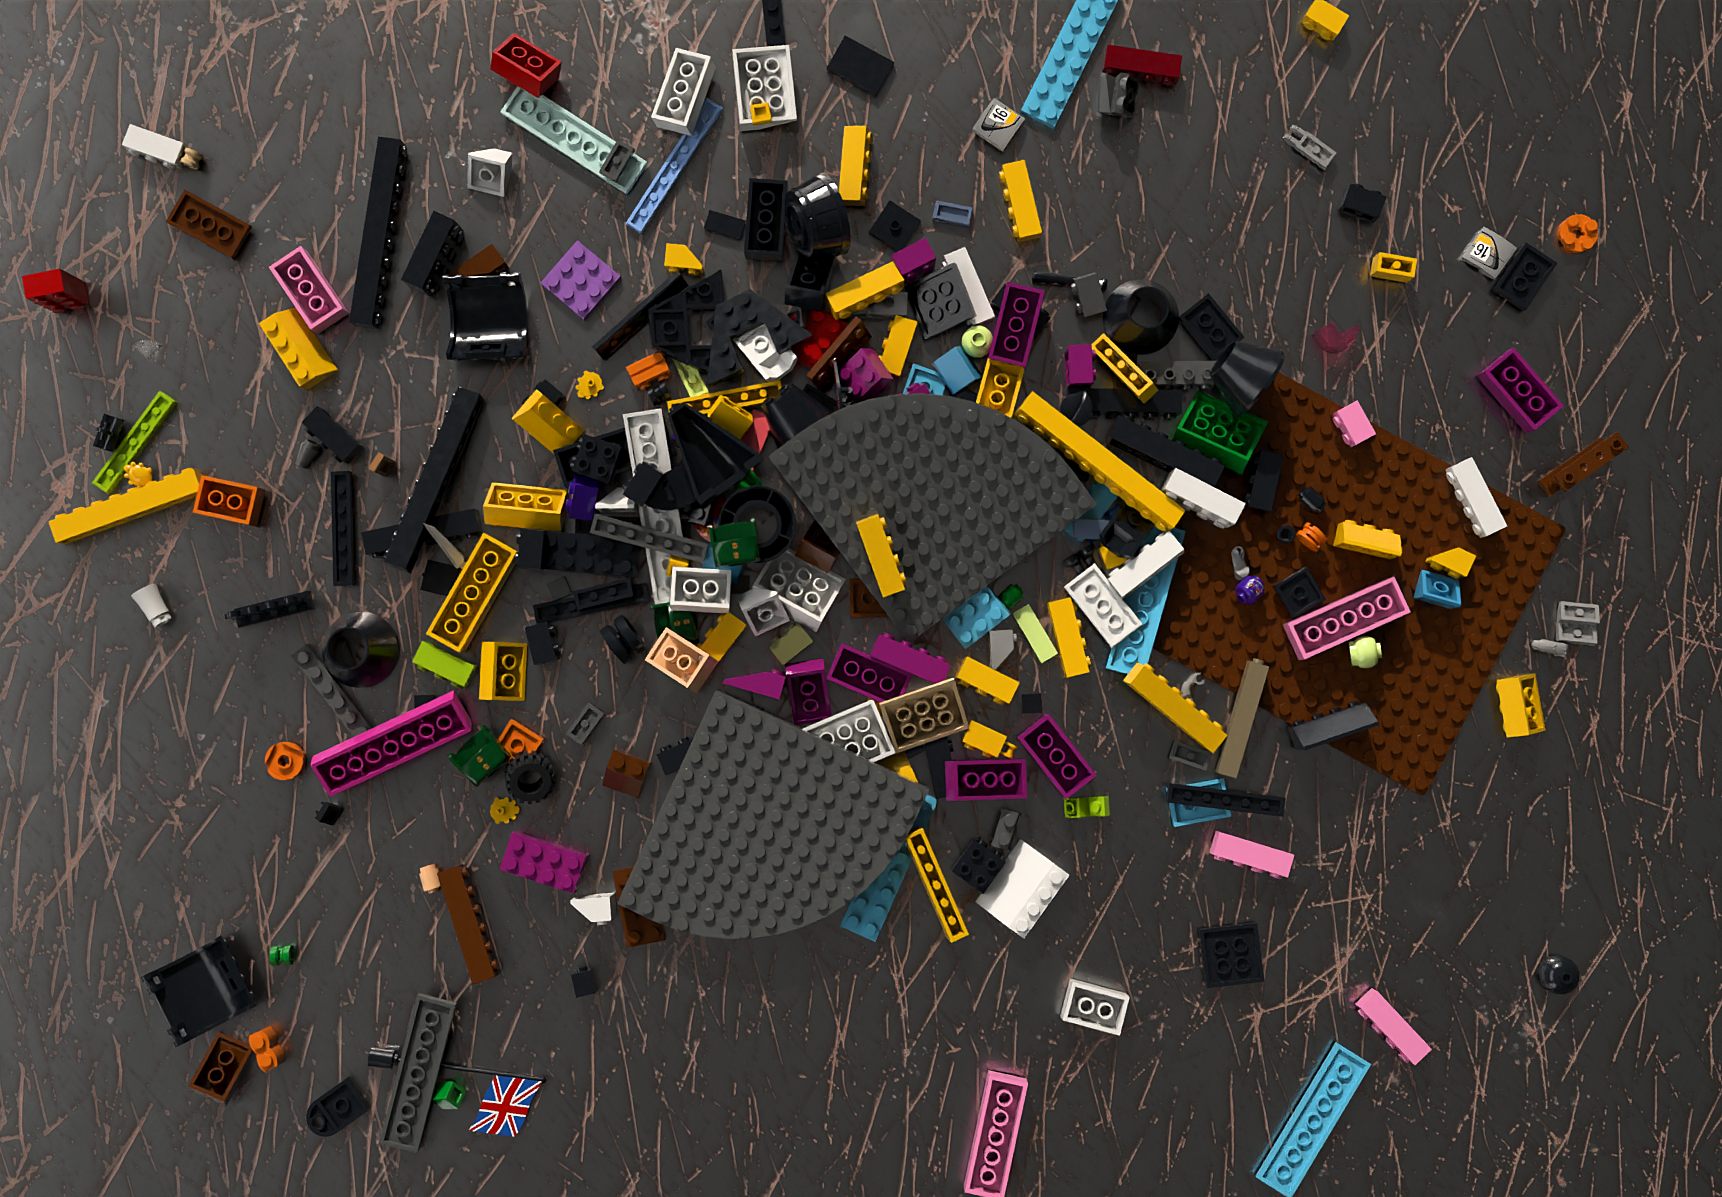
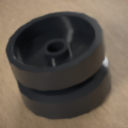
[600,614,647,664]

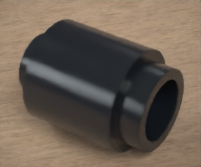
[1297,486,1327,514]

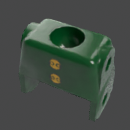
[708,518,761,568]
[650,602,700,644]
[448,725,511,787]

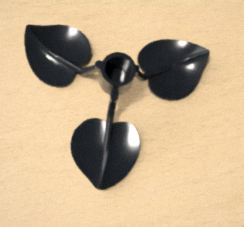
[1025,391,1092,482]

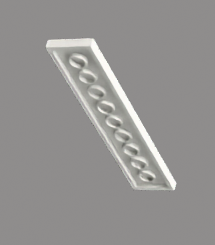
[623,408,683,604]

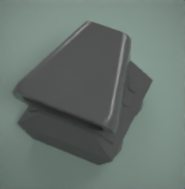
[1097,72,1139,118]

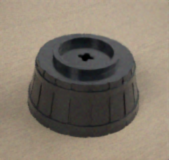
[785,173,851,258]

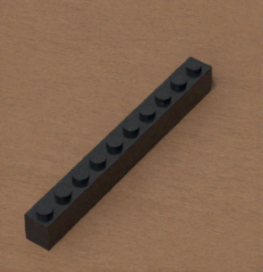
[349,136,407,329]
[384,386,484,574]

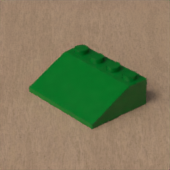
[1172,390,1268,474]

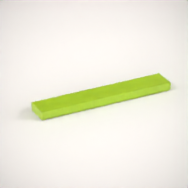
[92,391,177,495]

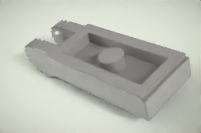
[1283,125,1337,171]

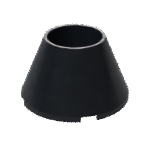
[1103,279,1179,355]
[1210,341,1285,417]
[718,485,796,563]
[322,612,399,688]

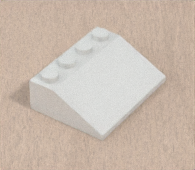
[732,45,797,131]
[752,548,846,632]
[803,699,896,762]
[975,839,1069,938]

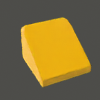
[666,555,690,577]

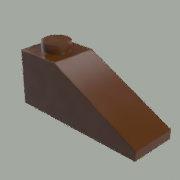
[449,244,509,277]

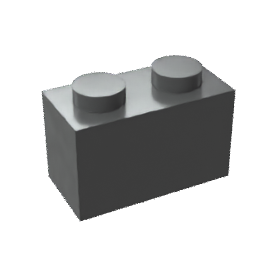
[1071,272,1107,317]

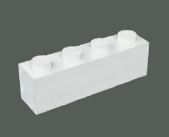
[942,247,995,326]
[1445,457,1507,538]
[1108,531,1185,600]

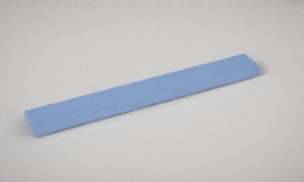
[626,98,723,235]

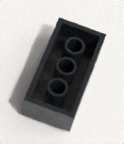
[744,178,789,261]
[401,211,463,298]

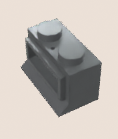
[990,807,1022,851]

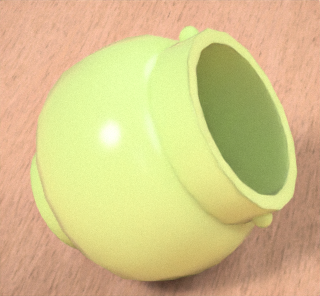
[962,325,993,358]
[1349,636,1382,668]

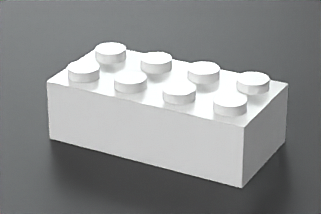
[651,48,716,136]
[1160,468,1246,529]

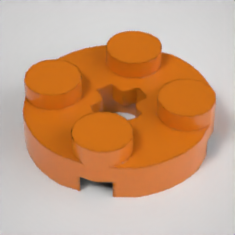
[1557,214,1598,253]
[265,742,306,780]

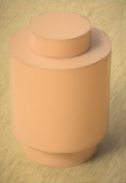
[419,864,441,894]

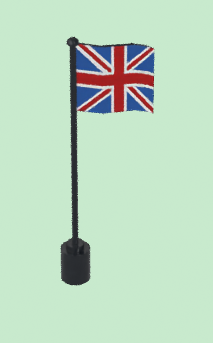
[368,1047,546,1137]

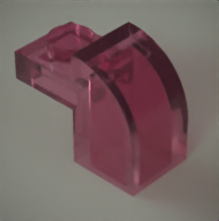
[1312,321,1361,354]

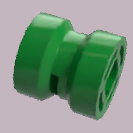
[269,945,295,966]

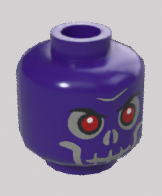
[1235,576,1264,604]

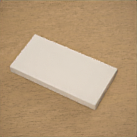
[1064,563,1143,648]

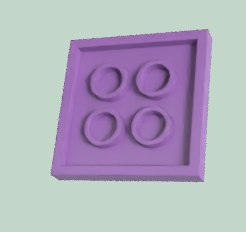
[541,240,621,321]

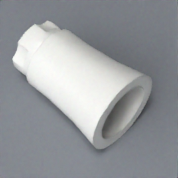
[131,583,172,628]

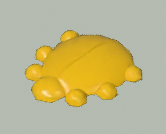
[575,371,604,399]
[124,462,152,488]
[490,797,520,824]

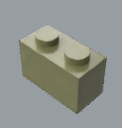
[769,623,813,666]

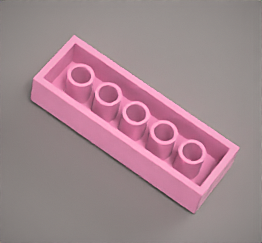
[1283,577,1410,660]
[964,1070,1028,1197]

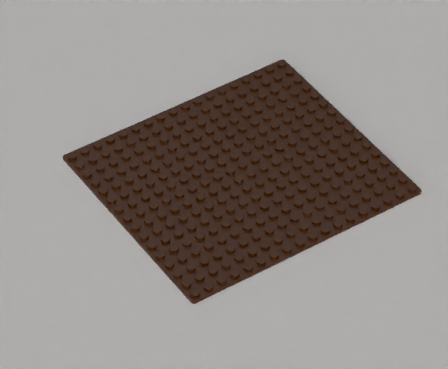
[1153,372,1566,795]

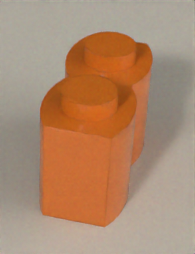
[249,1026,285,1072]

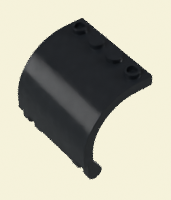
[442,272,528,361]
[140,936,256,1048]

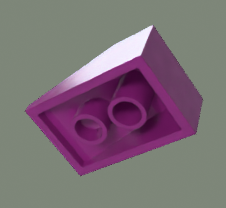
[785,659,832,725]
[723,669,787,699]

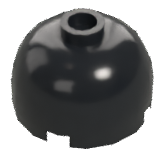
[1537,955,1580,994]

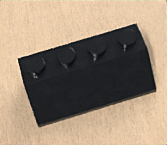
[1288,700,1379,750]

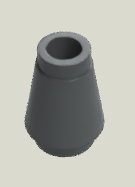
[295,439,320,469]

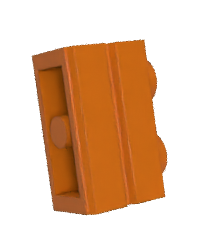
[626,352,672,391]

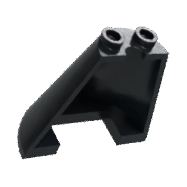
[761,383,833,449]

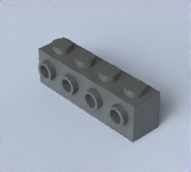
[1137,361,1216,390]

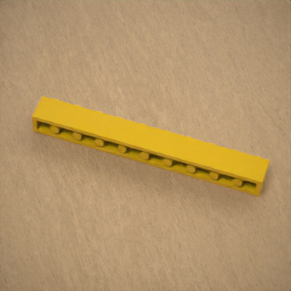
[1014,391,1186,533]

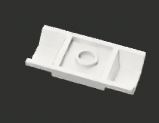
[732,324,798,381]

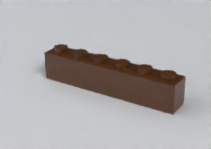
[437,864,500,984]

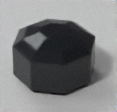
[1275,525,1296,544]

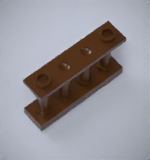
[1537,431,1629,497]

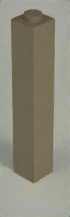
[1215,658,1269,778]

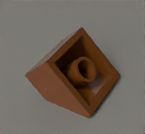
[794,520,840,573]
[602,749,652,799]

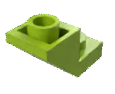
[1064,796,1110,818]

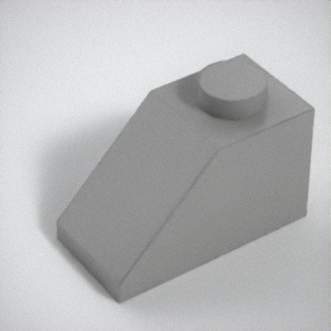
[988,630,1017,670]

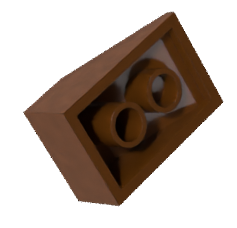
[188,1032,253,1106]

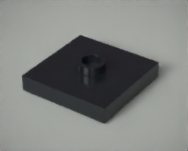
[869,200,921,251]
[1272,566,1326,619]

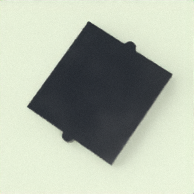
[420,560,461,596]

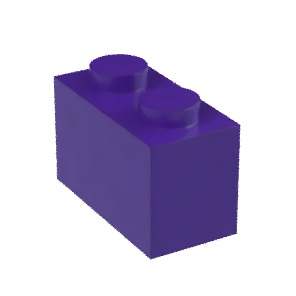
[565,475,598,521]

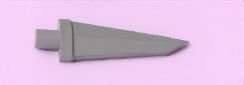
[423,523,466,569]

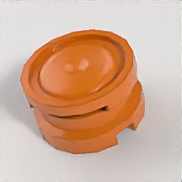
[1296,522,1327,552]

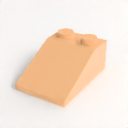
[645,628,718,694]

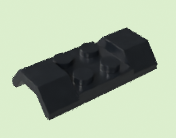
[1099,500,1155,559]

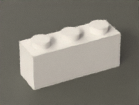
[122,124,190,170]

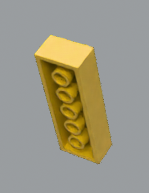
[426,533,518,653]

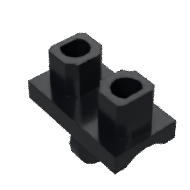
[93,414,124,452]

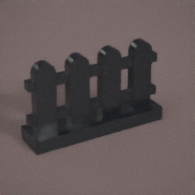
[224,591,315,628]

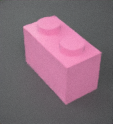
[1332,400,1376,447]

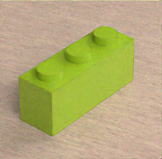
[412,641,478,689]

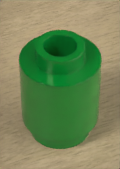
[998,584,1024,610]

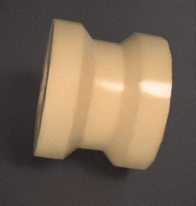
[180,148,204,170]

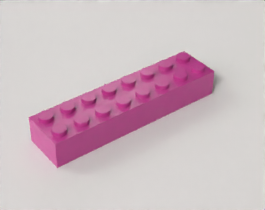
[310,690,472,797]

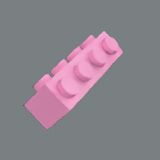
[1209,831,1294,879]
[1355,988,1432,1065]

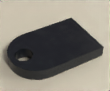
[306,1077,371,1137]

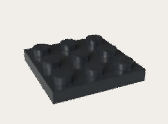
[905,263,977,340]
[1198,922,1265,988]

